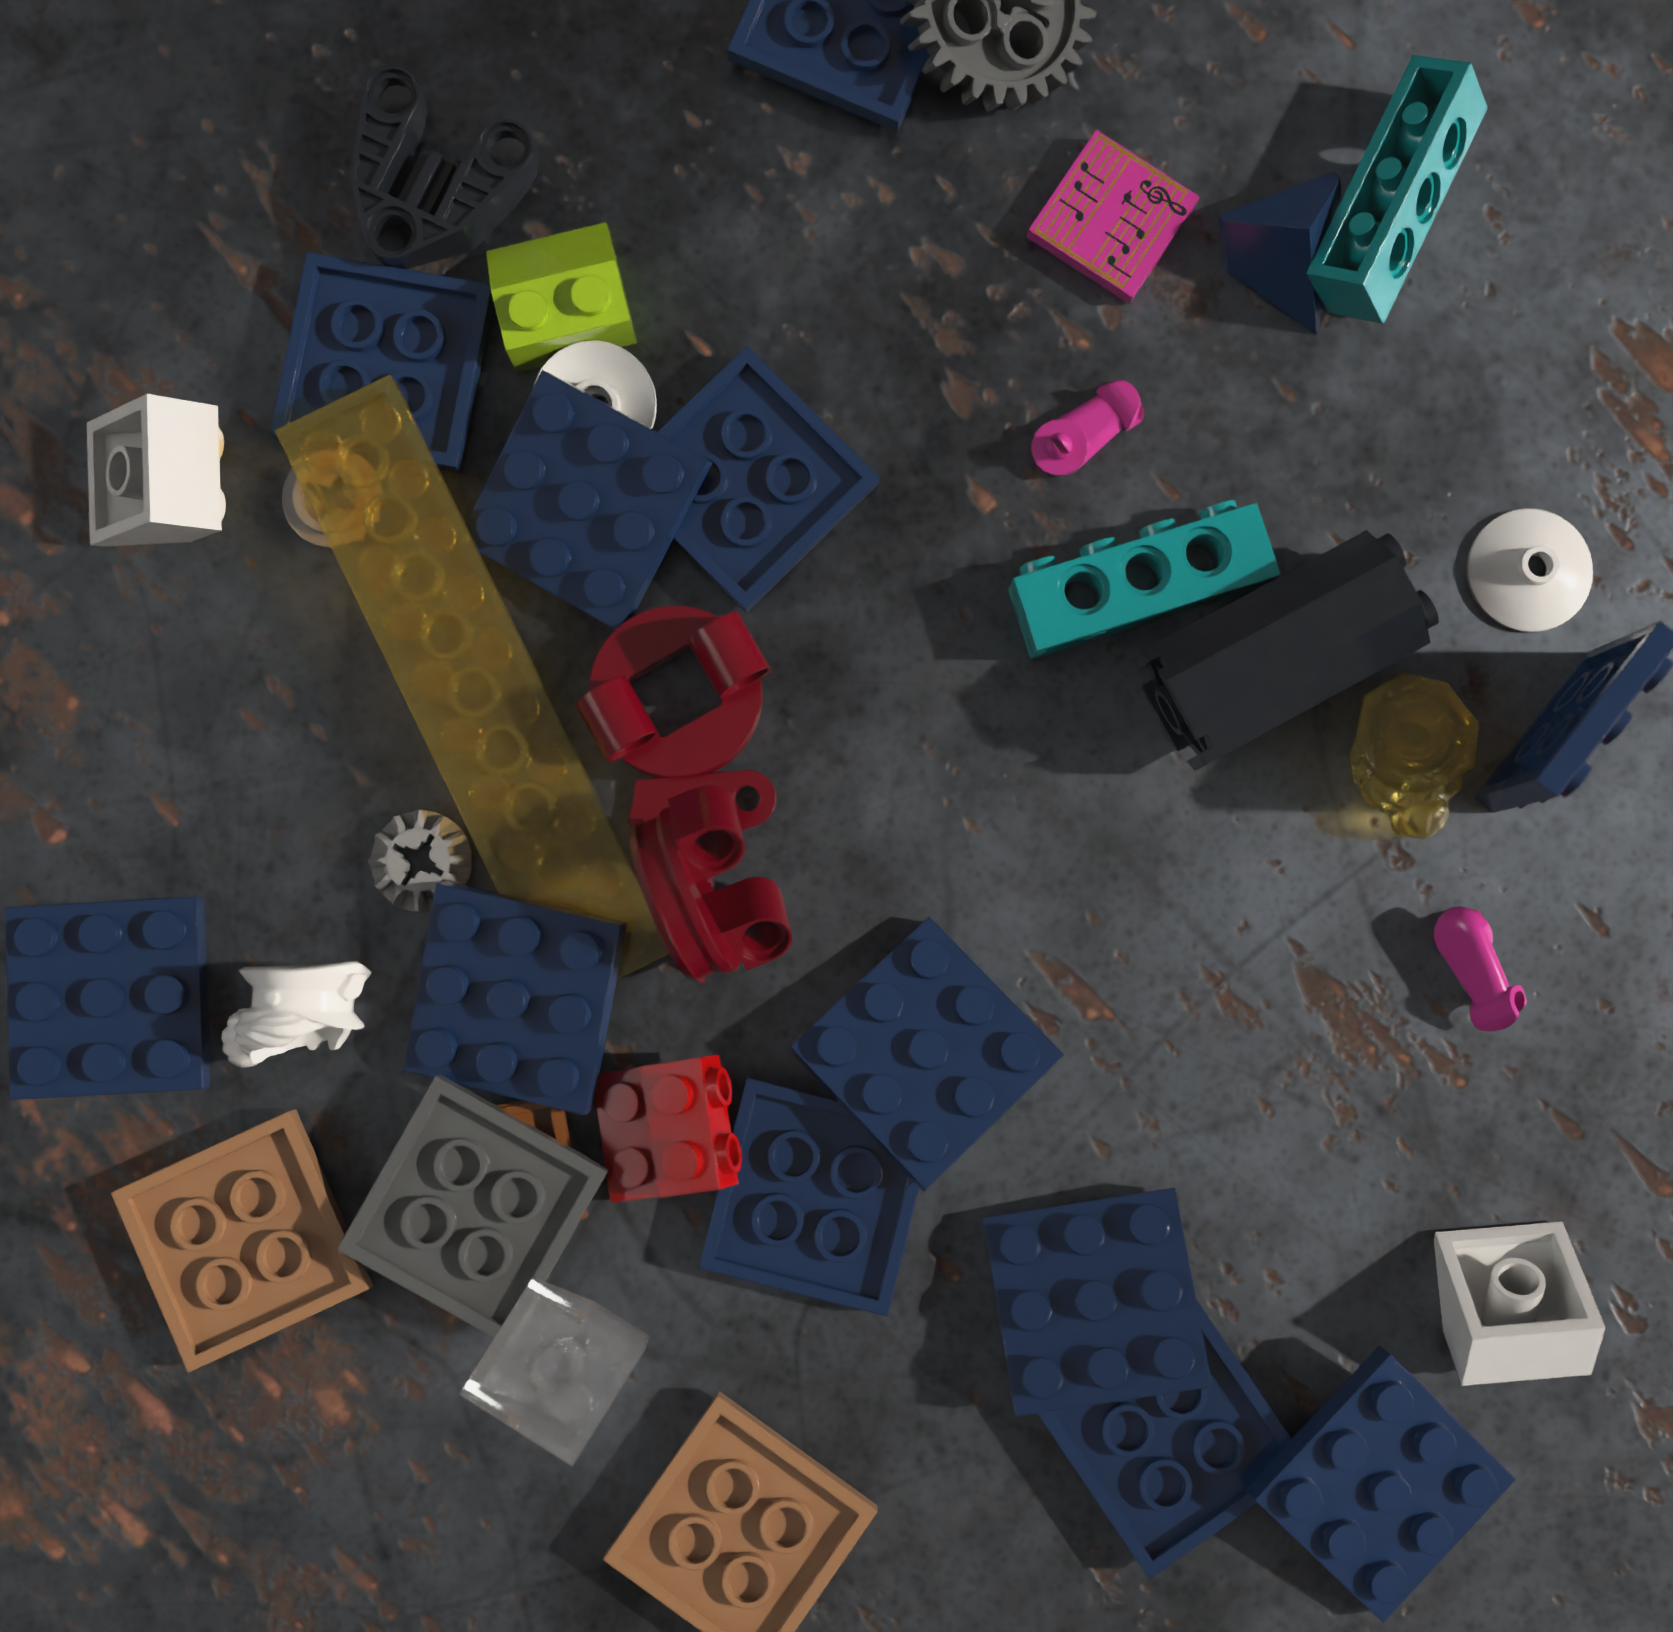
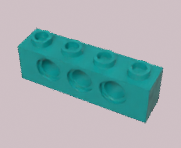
[1306,55,1488,324]
[1008,500,1281,660]

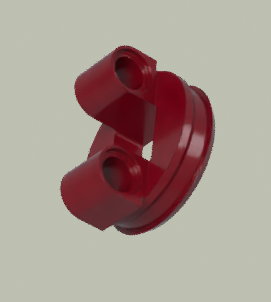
[575,606,771,778]
[629,785,792,983]

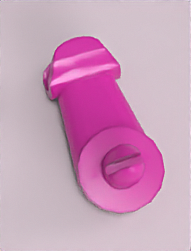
[1032,380,1144,476]
[1434,906,1527,1031]

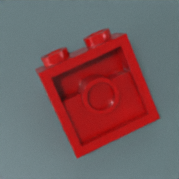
[595,1055,742,1203]

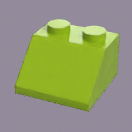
[486,222,637,372]

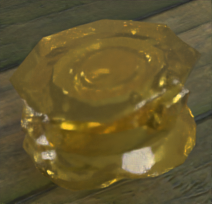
[1349,673,1480,840]

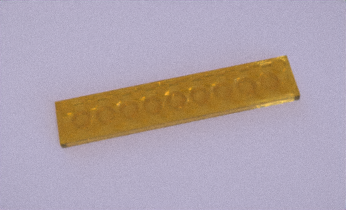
[274,375,669,979]

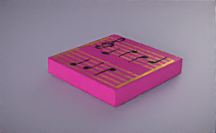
[1026,130,1200,304]

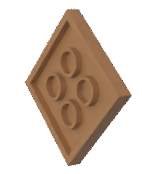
[111,1109,373,1373]
[603,1391,878,1632]

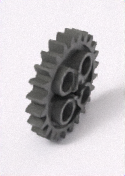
[900,0,1096,111]

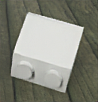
[87,394,226,547]
[1434,1222,1605,1386]

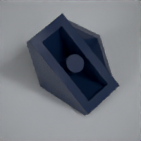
[1218,172,1342,334]

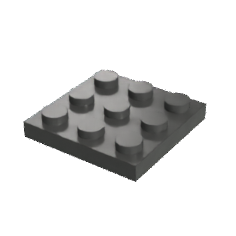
[337,1074,609,1346]

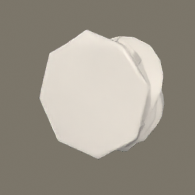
[221,961,371,1068]

